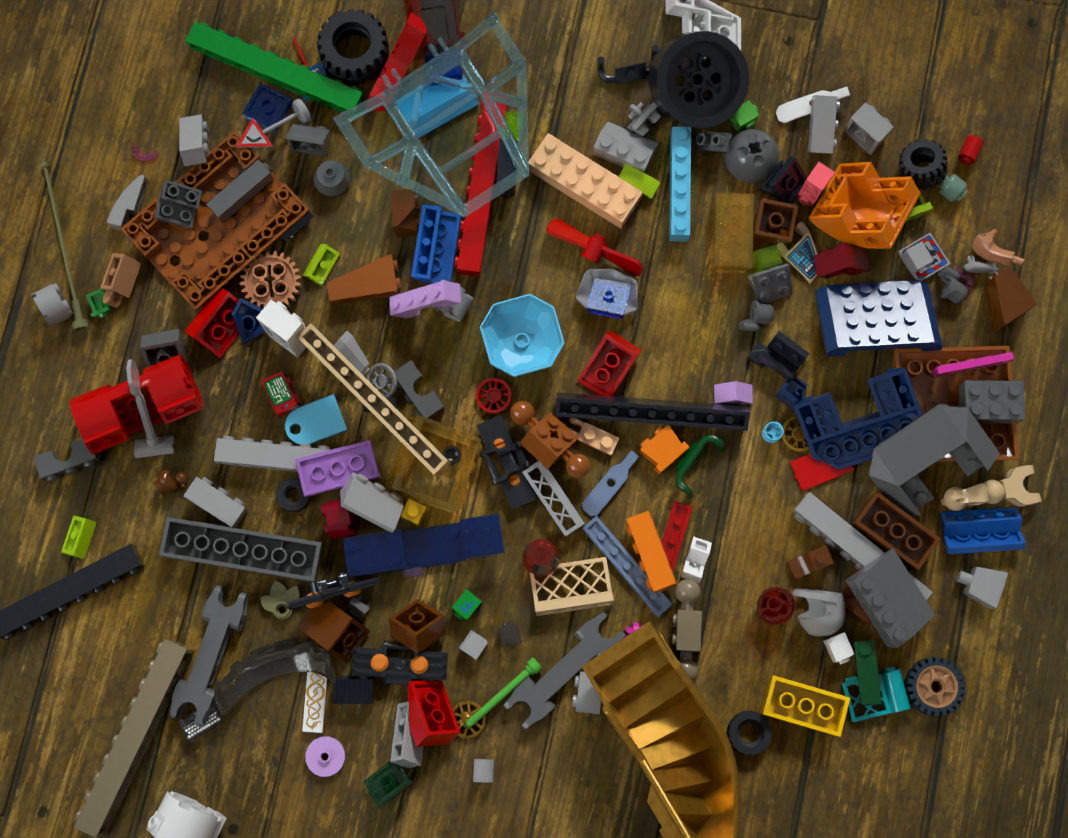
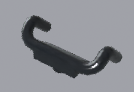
[597,45,659,85]

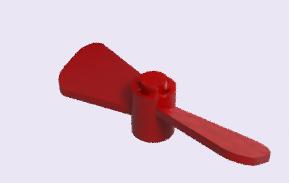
[546,219,643,276]

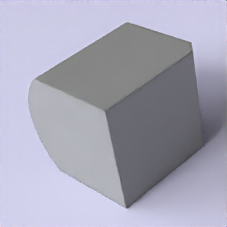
[459,630,488,660]
[473,759,494,782]

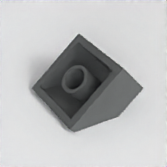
[286,123,332,157]
[140,329,187,367]

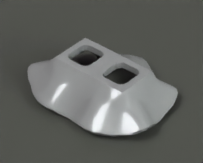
[576,268,638,318]

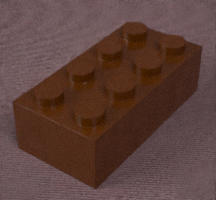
[850,492,941,572]

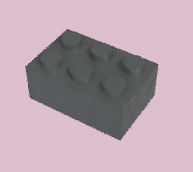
[958,381,1025,424]

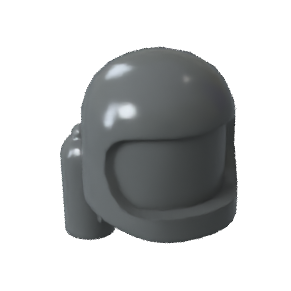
[938,266,968,304]
[738,301,775,332]

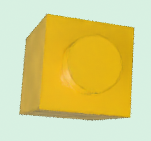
[400,499,428,527]

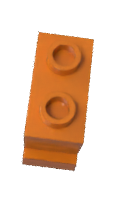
[639,425,689,475]

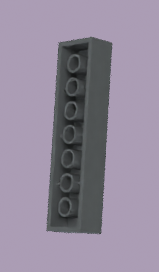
[159,517,324,582]

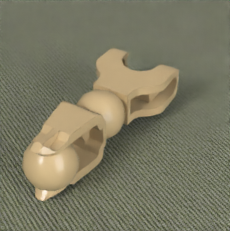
[941,465,1042,511]

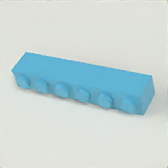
[669,127,691,242]

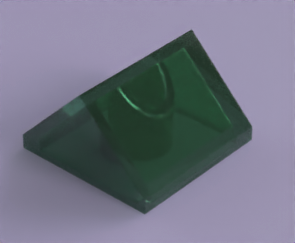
[363,761,413,808]

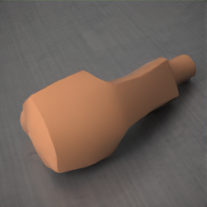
[972,229,1025,266]

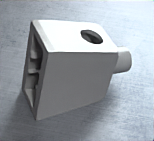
[956,567,1008,609]

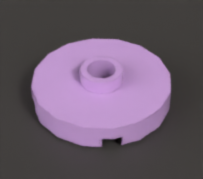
[306,736,346,777]

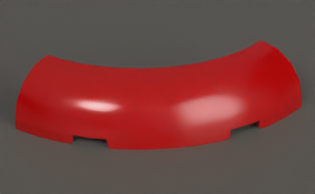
[364,12,427,112]

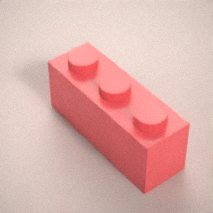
[797,162,835,208]

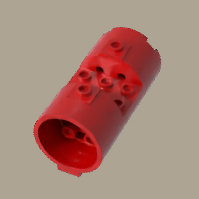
[70,355,204,455]

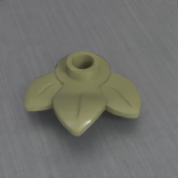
[261,581,300,620]

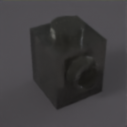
[498,621,522,648]

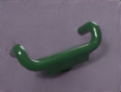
[675,435,725,499]

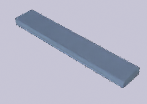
[582,516,673,617]

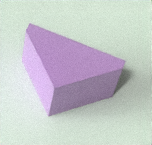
[714,381,753,404]

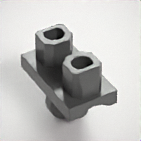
[696,131,732,153]

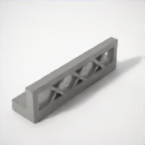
[522,461,585,537]

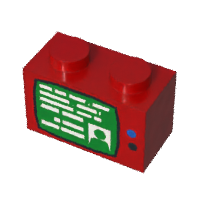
[261,371,301,418]

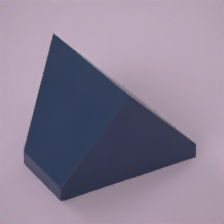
[231,298,265,345]
[775,375,808,413]

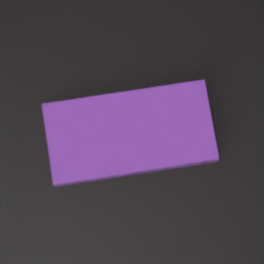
[295,440,381,498]

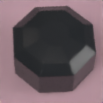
[443,445,462,465]

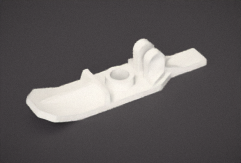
[776,87,850,123]

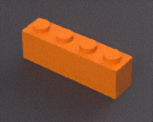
[626,511,677,594]

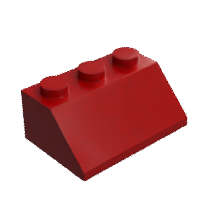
[184,288,239,359]

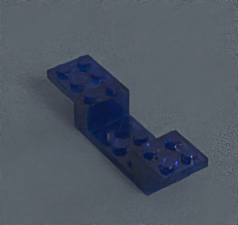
[343,514,505,578]

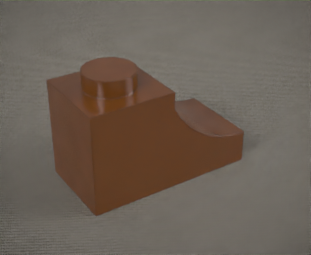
[787,545,834,580]

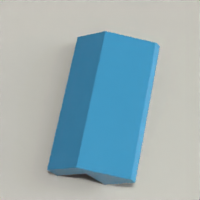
[394,67,480,139]

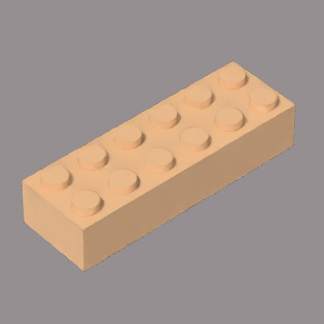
[527,133,643,229]

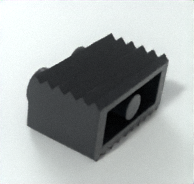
[333,675,375,704]

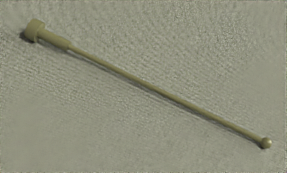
[41,162,89,332]

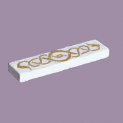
[302,652,330,733]

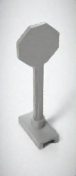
[126,359,175,458]

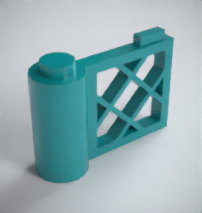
[842,666,911,722]

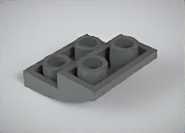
[154,180,202,229]

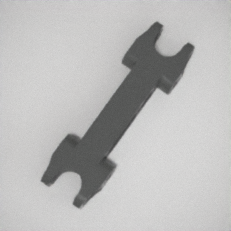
[170,585,249,727]
[504,611,625,729]

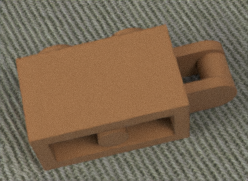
[100,253,141,308]

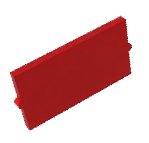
[790,453,854,491]

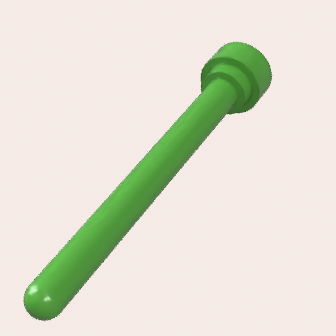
[465,657,543,728]

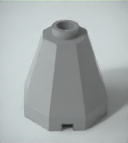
[334,331,369,376]

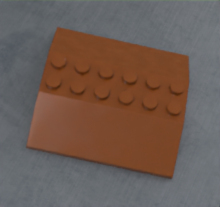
[893,346,1019,463]

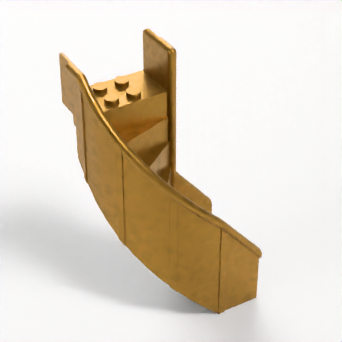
[581,622,740,838]

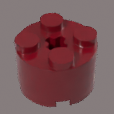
[321,499,359,540]

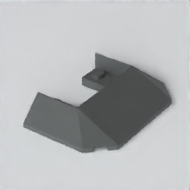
[868,404,1000,517]

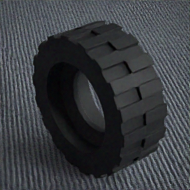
[727,711,772,756]

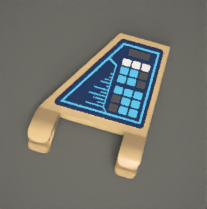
[774,222,817,284]

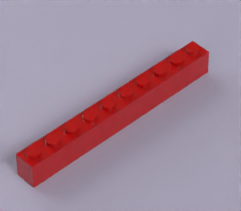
[454,91,508,277]

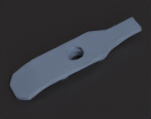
[582,451,639,516]

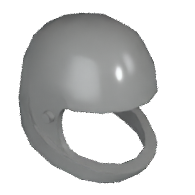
[792,589,846,637]

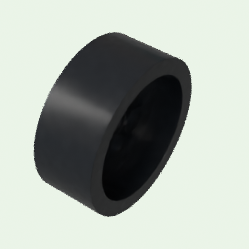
[649,31,749,128]

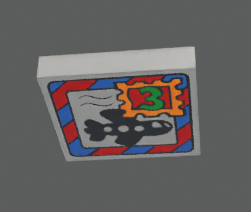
[898,233,951,281]

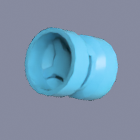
[762,422,784,443]

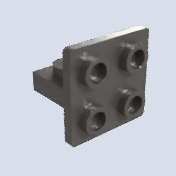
[747,264,793,304]

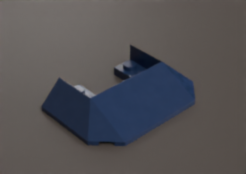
[793,367,923,470]

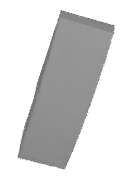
[106,175,149,231]

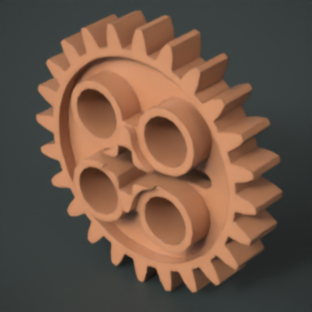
[240,251,302,308]

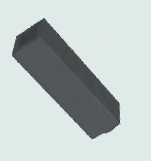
[207,160,274,223]

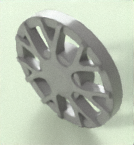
[367,363,397,397]

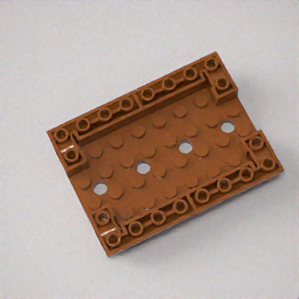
[121,130,310,310]

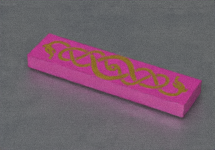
[932,352,1014,378]

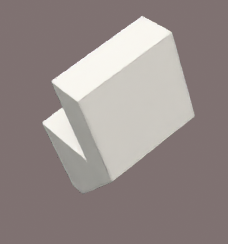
[681,537,712,583]

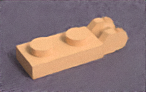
[569,418,619,456]

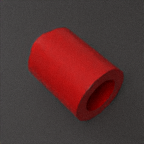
[958,135,984,165]

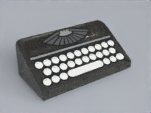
[178,705,224,743]

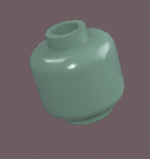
[939,174,968,202]

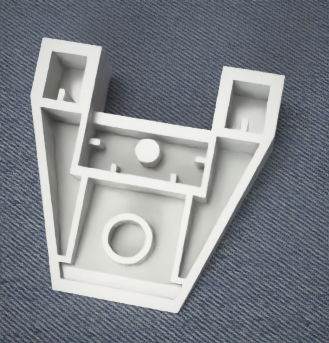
[666,0,741,68]

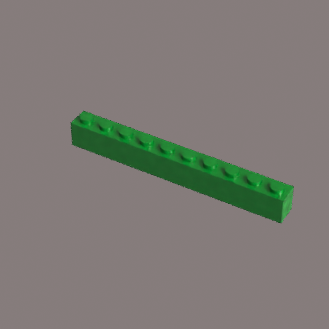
[185,22,364,119]

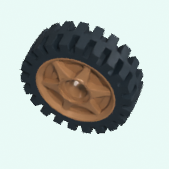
[904,657,966,717]

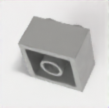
[843,102,894,155]

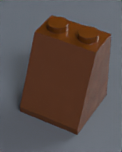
[984,267,1037,333]
[298,599,370,663]

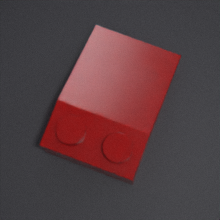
[577,330,643,396]
[408,680,461,747]

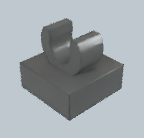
[345,595,371,623]

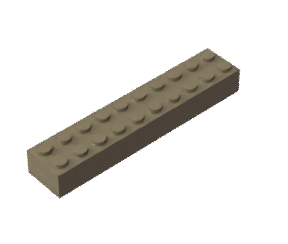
[74,639,195,838]

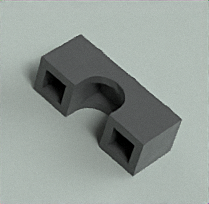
[394,360,445,423]
[33,439,101,482]

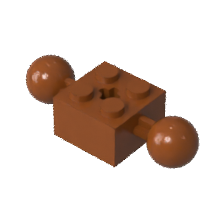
[510,401,591,479]

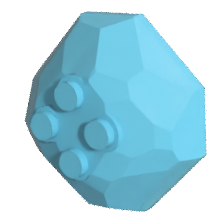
[480,294,565,377]

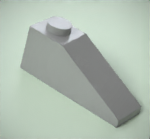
[390,701,424,768]

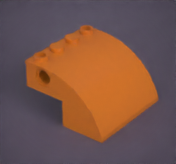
[809,162,921,249]

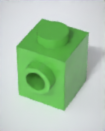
[729,101,759,133]

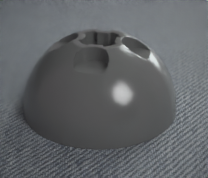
[724,129,779,183]

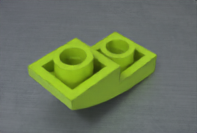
[618,164,660,199]

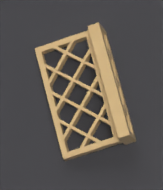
[529,557,614,616]

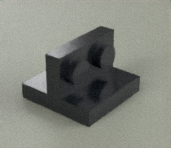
[760,156,807,204]
[758,331,810,381]

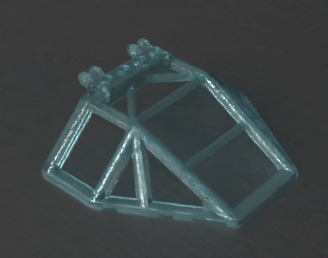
[333,11,529,217]

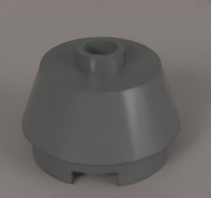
[313,161,351,197]

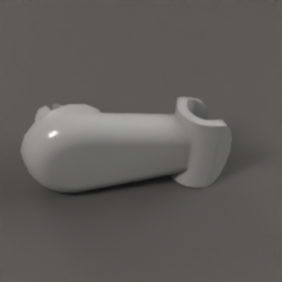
[963,255,1001,274]

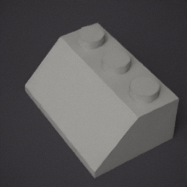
[593,122,658,173]
[340,472,404,533]

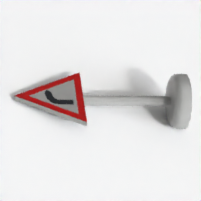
[236,99,311,148]

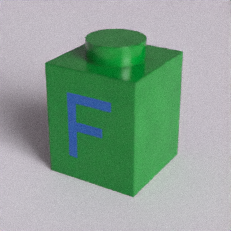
[452,589,482,621]

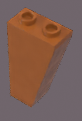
[327,254,401,306]

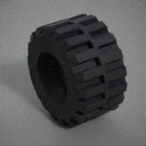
[899,139,948,190]

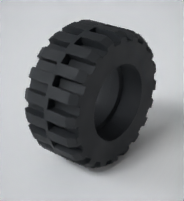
[317,8,389,84]

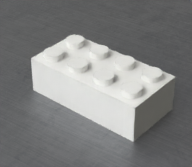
[256,300,307,358]

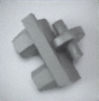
[627,102,661,136]

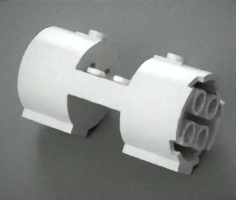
[146,791,227,838]

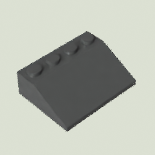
[845,548,935,648]

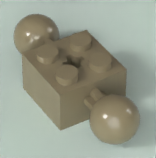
[672,579,702,681]

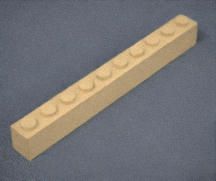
[297,323,450,477]

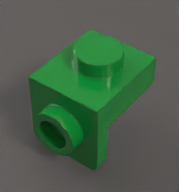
[85,289,113,319]

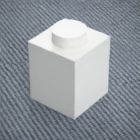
[823,632,854,664]

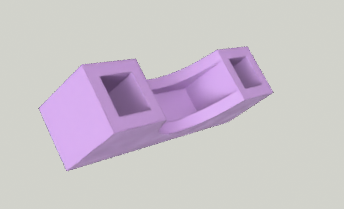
[390,280,461,318]

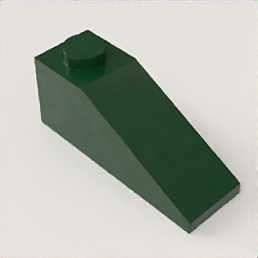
[854,640,882,706]

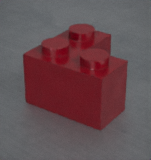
[814,243,870,279]

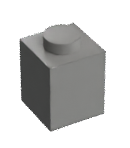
[902,242,934,274]

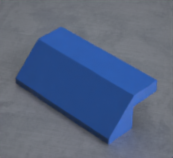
[411,204,461,284]
[940,507,1026,554]

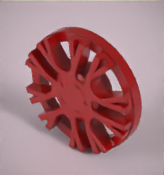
[476,378,512,414]

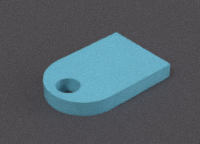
[285,394,348,445]

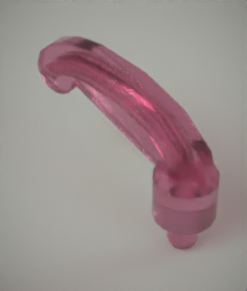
[131,142,159,161]
[954,269,973,292]

